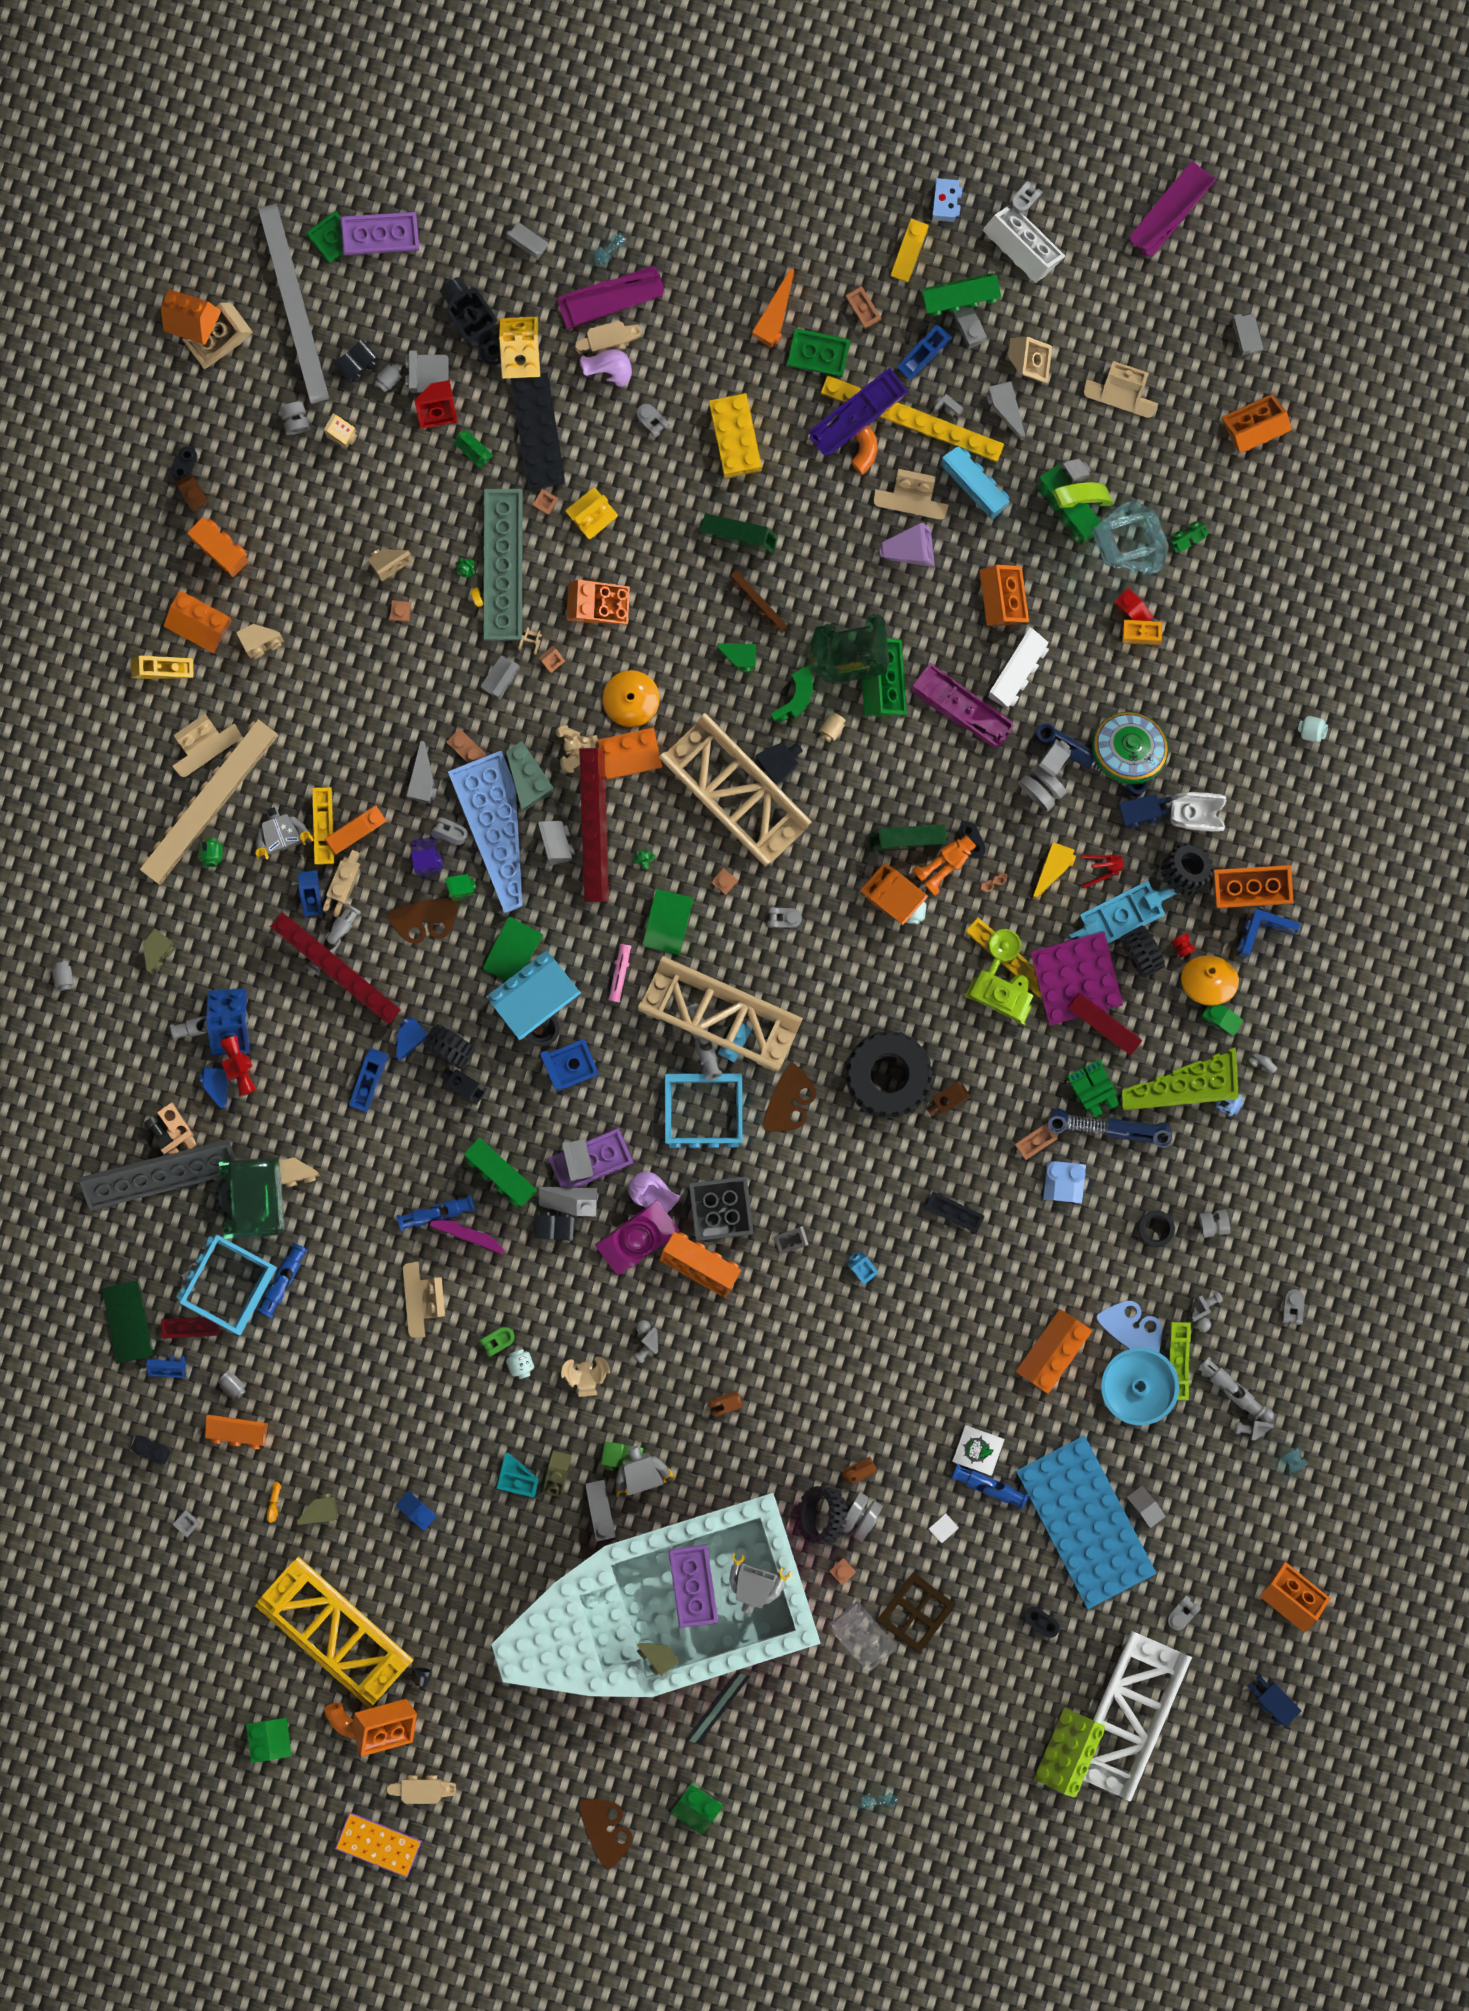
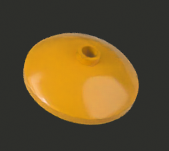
[602,670,660,728]
[1181,955,1239,1005]

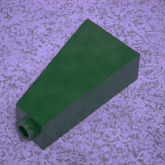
[699,513,779,555]
[868,824,948,853]

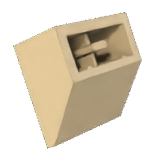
[236,624,284,659]

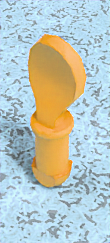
[267,1482,281,1523]

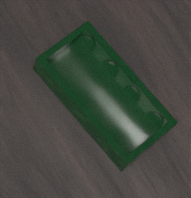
[102,1280,155,1364]

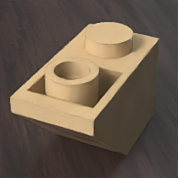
[275,1157,320,1188]

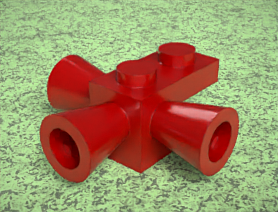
[219,1036,257,1097]

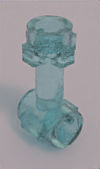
[593,232,627,265]
[861,1792,898,1810]

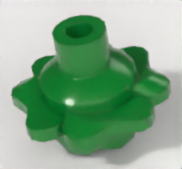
[455,558,475,578]
[632,849,655,869]

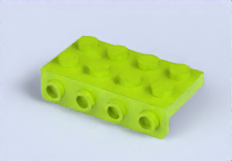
[1034,1707,1105,1797]

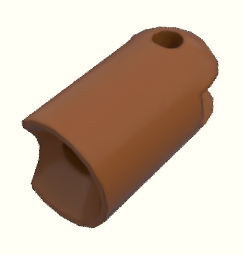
[708,1391,743,1416]
[842,1456,878,1484]

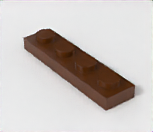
[731,570,788,634]

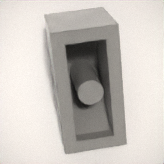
[1039,739,1071,777]

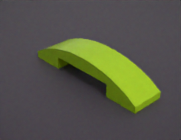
[1053,482,1114,508]
[1169,1322,1191,1400]

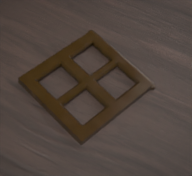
[875,1572,956,1654]

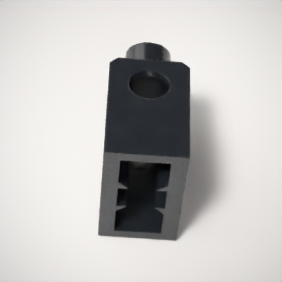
[755,742,803,786]
[440,1068,487,1105]

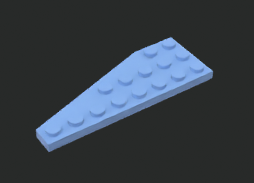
[448,751,523,913]

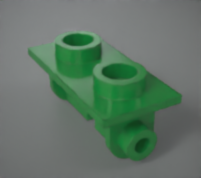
[453,429,493,468]
[1168,521,1209,553]

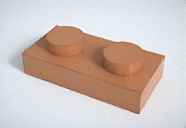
[846,286,881,329]
[446,728,487,763]
[1015,1123,1058,1161]

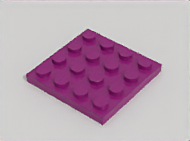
[1030,931,1123,1025]

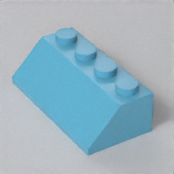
[941,446,1010,520]

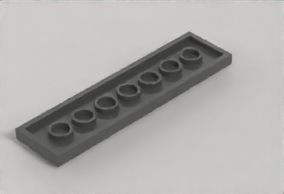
[79,1139,239,1211]

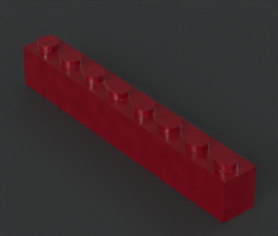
[579,748,609,902]
[269,912,401,1025]

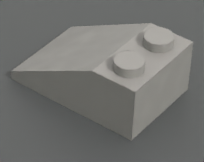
[538,821,575,866]

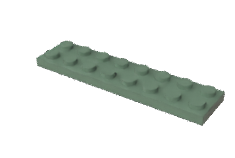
[484,489,523,641]

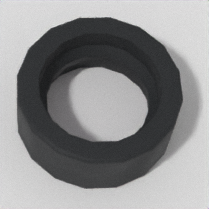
[525,1014,560,1047]
[1138,1210,1175,1247]

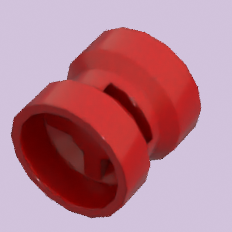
[1171,933,1196,959]

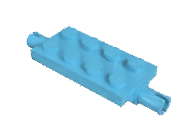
[1069,881,1177,944]

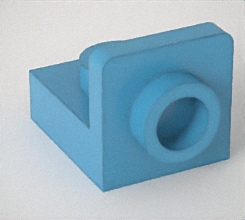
[846,1251,879,1284]

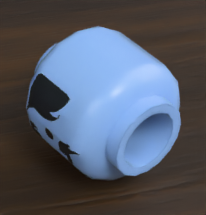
[1214,1094,1244,1117]

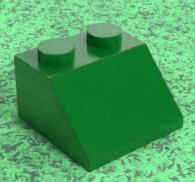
[246,1717,292,1763]

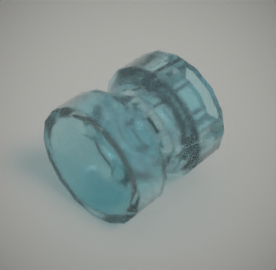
[1282,1447,1308,1474]

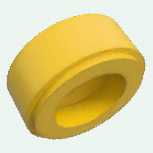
[470,587,484,607]

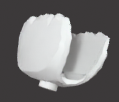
[1170,792,1227,831]

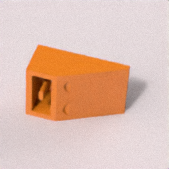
[567,580,630,625]
[860,863,928,925]

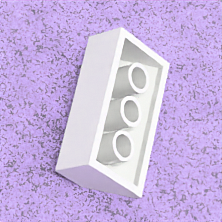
[983,204,1065,283]
[988,628,1049,709]

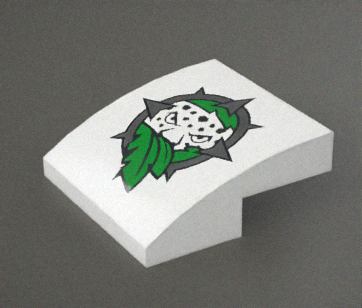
[952,1425,1005,1476]

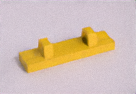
[312,787,334,865]

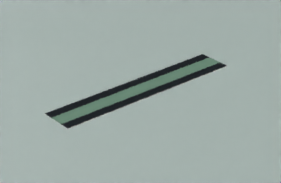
[686,1672,750,1744]

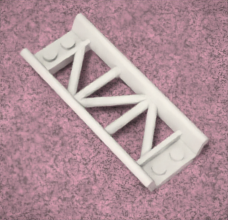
[1083,1631,1192,1802]

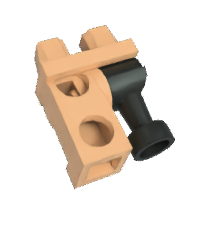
[143,1102,197,1155]

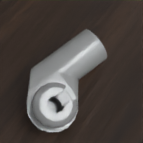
[1248,1053,1277,1074]

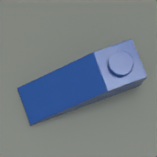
[349,1048,389,1112]

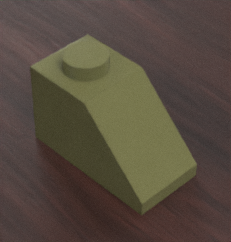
[297,1494,338,1525]

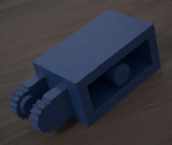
[1118,794,1172,829]
[1247,1675,1302,1727]

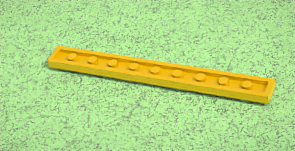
[821,376,1004,463]

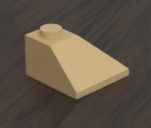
[1008,337,1052,383]
[368,549,413,581]

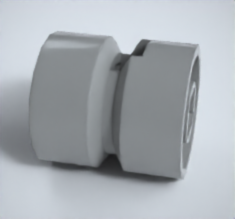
[279,402,310,435]
[1199,1209,1230,1238]

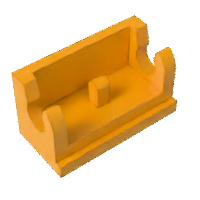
[1122,620,1162,645]

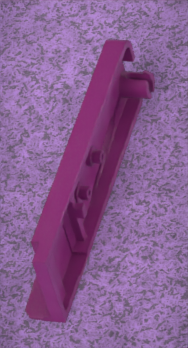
[1129,161,1217,257]
[557,266,665,330]
[911,663,1014,748]

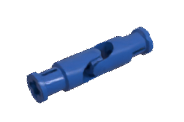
[396,1194,475,1232]
[257,1242,308,1318]
[951,1464,1029,1510]

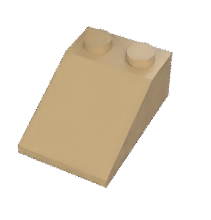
[182,303,253,369]

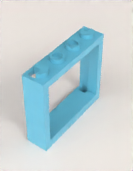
[665,1074,742,1148]
[176,1234,277,1336]

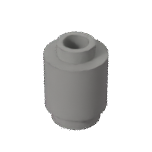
[374,364,402,392]
[52,962,74,991]
[217,1371,246,1400]

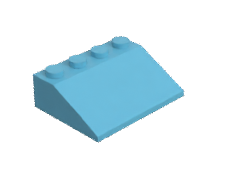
[486,950,581,1040]

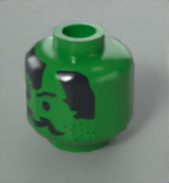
[198,838,223,867]

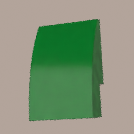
[643,889,694,956]
[483,916,543,981]

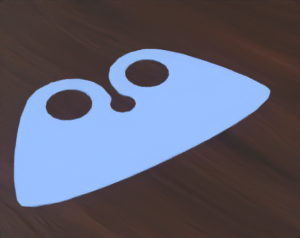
[1097,1301,1162,1352]

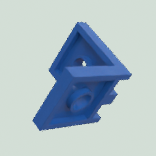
[1237,909,1300,959]
[206,988,250,1056]
[540,1039,599,1092]

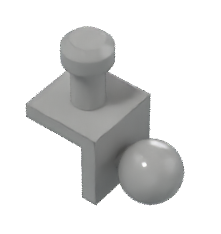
[1191,1292,1223,1332]
[634,1320,658,1363]
[1234,1408,1274,1441]

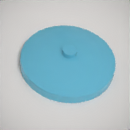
[1101,1348,1179,1426]

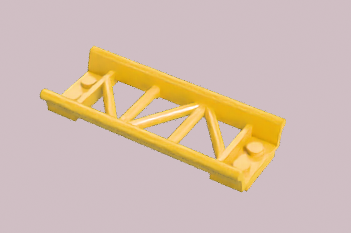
[255,1556,414,1709]

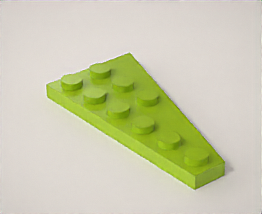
[1122,1048,1239,1110]

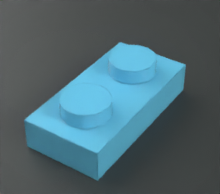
[717,1023,753,1063]

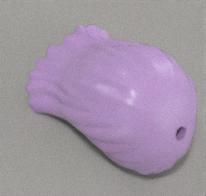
[579,349,632,387]
[628,1171,680,1213]

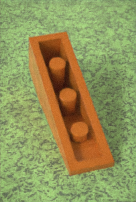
[752,268,794,348]

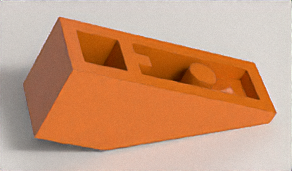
[325,805,386,855]

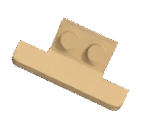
[1084,361,1158,418]
[874,469,949,520]
[173,714,241,777]
[403,1262,445,1338]

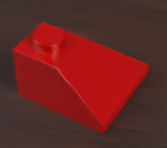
[414,380,458,429]

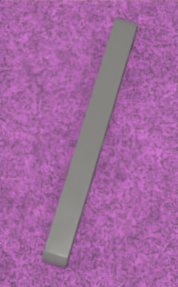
[258,203,329,404]

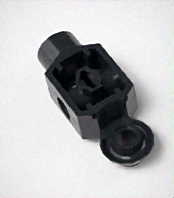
[440,277,501,365]

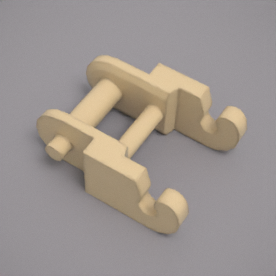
[518,627,542,655]

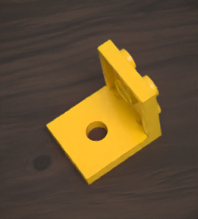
[499,317,540,379]

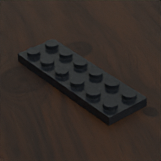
[510,372,566,490]

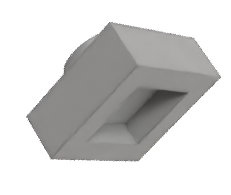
[173,1510,200,1537]

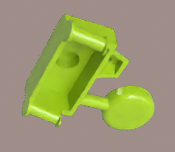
[963,929,1033,1026]

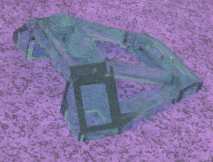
[1091,501,1169,575]

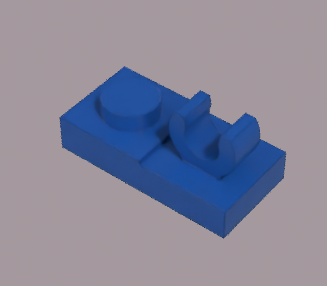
[146,1355,187,1378]

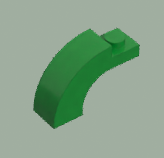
[770,665,813,723]

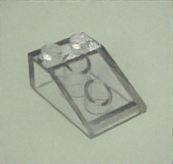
[828,1600,898,1673]

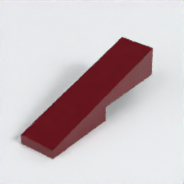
[1067,992,1142,1056]

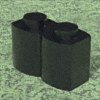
[334,340,379,383]
[534,1212,574,1241]
[130,1436,174,1464]

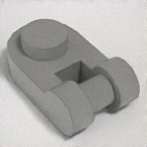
[1011,181,1043,214]
[637,404,670,438]
[431,817,468,845]
[767,907,802,928]
[1282,1289,1305,1325]
[1168,1595,1201,1630]

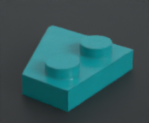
[497,1452,539,1498]

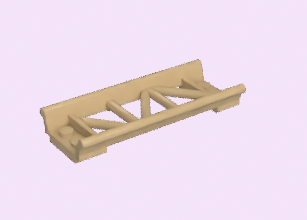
[659,713,812,867]
[638,956,803,1073]

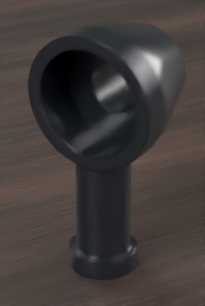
[402,1667,432,1687]

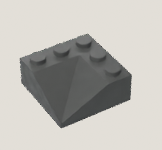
[689,1176,754,1241]

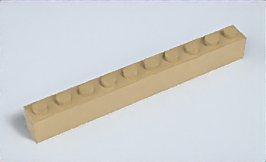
[140,719,278,885]

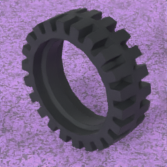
[796,1486,847,1544]

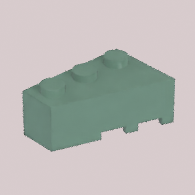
[506,741,554,812]

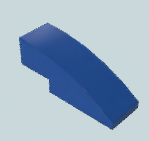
[897,325,953,380]

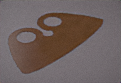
[387,898,459,944]
[764,1063,816,1131]
[580,1799,633,1870]

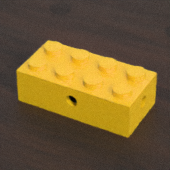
[709,393,762,479]

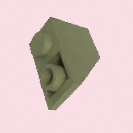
[143,929,175,974]
[543,1450,572,1497]
[637,1643,680,1676]

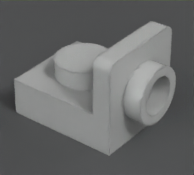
[933,394,963,418]

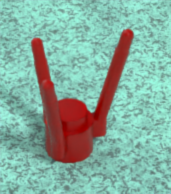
[1081,854,1124,888]

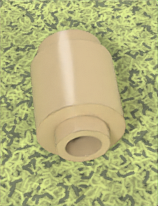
[819,712,846,742]

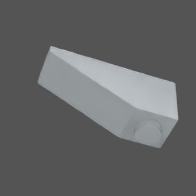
[952,305,987,349]
[986,381,1025,440]
[1061,459,1091,484]
[407,741,437,804]
[539,1187,597,1217]
[585,1480,616,1541]

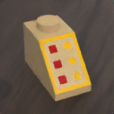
[324,413,357,448]

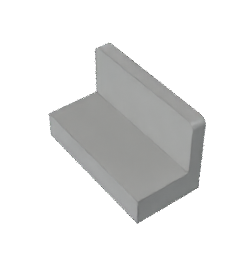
[506,222,549,260]
[1232,314,1263,356]
[481,656,520,700]
[562,1139,593,1182]

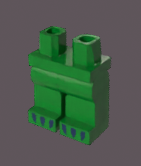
[1067,1059,1119,1118]

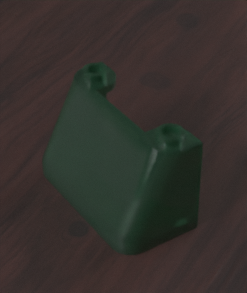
[808,614,889,684]
[219,1158,284,1239]

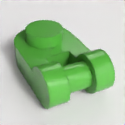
[479,1327,515,1358]

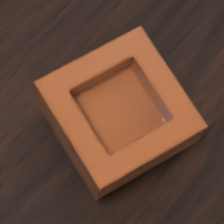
[533,489,559,516]
[390,600,412,622]
[539,646,565,673]
[711,868,738,895]
[830,1558,856,1586]

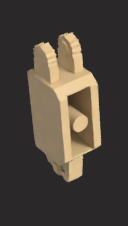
[575,321,642,355]
[322,850,360,917]
[386,1775,456,1804]

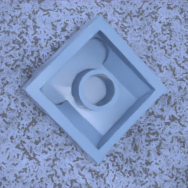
[1043,1161,1086,1204]

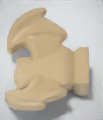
[556,725,599,773]
[561,1357,610,1397]

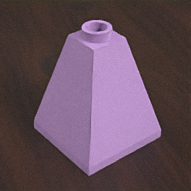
[880,523,935,567]

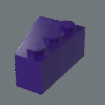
[411,837,443,877]

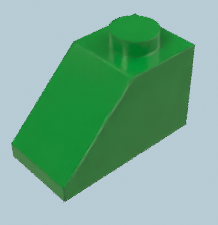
[718,643,756,673]
[445,874,477,902]
[1200,1004,1243,1037]

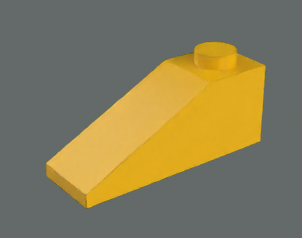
[891,219,929,283]
[131,656,193,679]
[1033,842,1076,899]

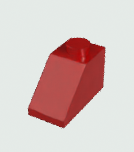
[1113,587,1154,621]

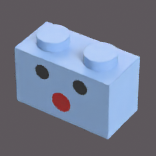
[932,178,962,222]

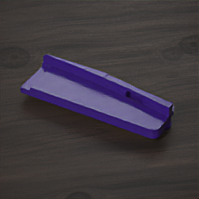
[809,367,909,456]

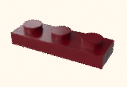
[161,1316,221,1339]

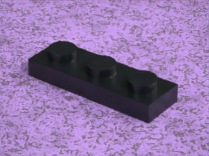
[924,1191,985,1234]

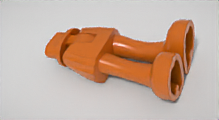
[912,835,976,896]

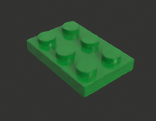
[787,328,851,378]

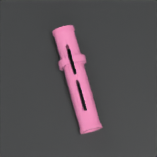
[608,944,632,1002]

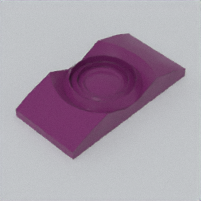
[595,1200,680,1275]
[430,1220,505,1255]

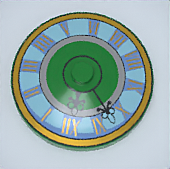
[1092,712,1169,784]

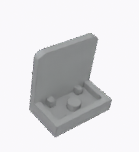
[406,351,449,393]

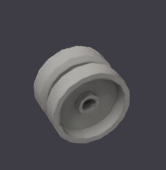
[1019,763,1067,812]
[842,1492,883,1542]

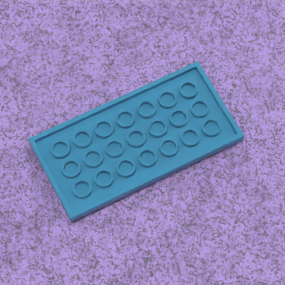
[1016,1435,1157,1609]

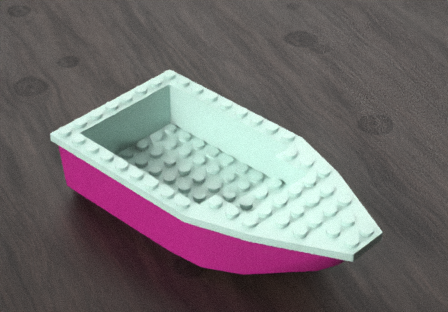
[491,1493,821,1697]

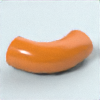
[850,425,878,475]
[324,1703,355,1739]

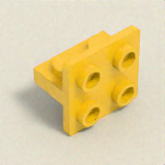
[566,487,618,539]

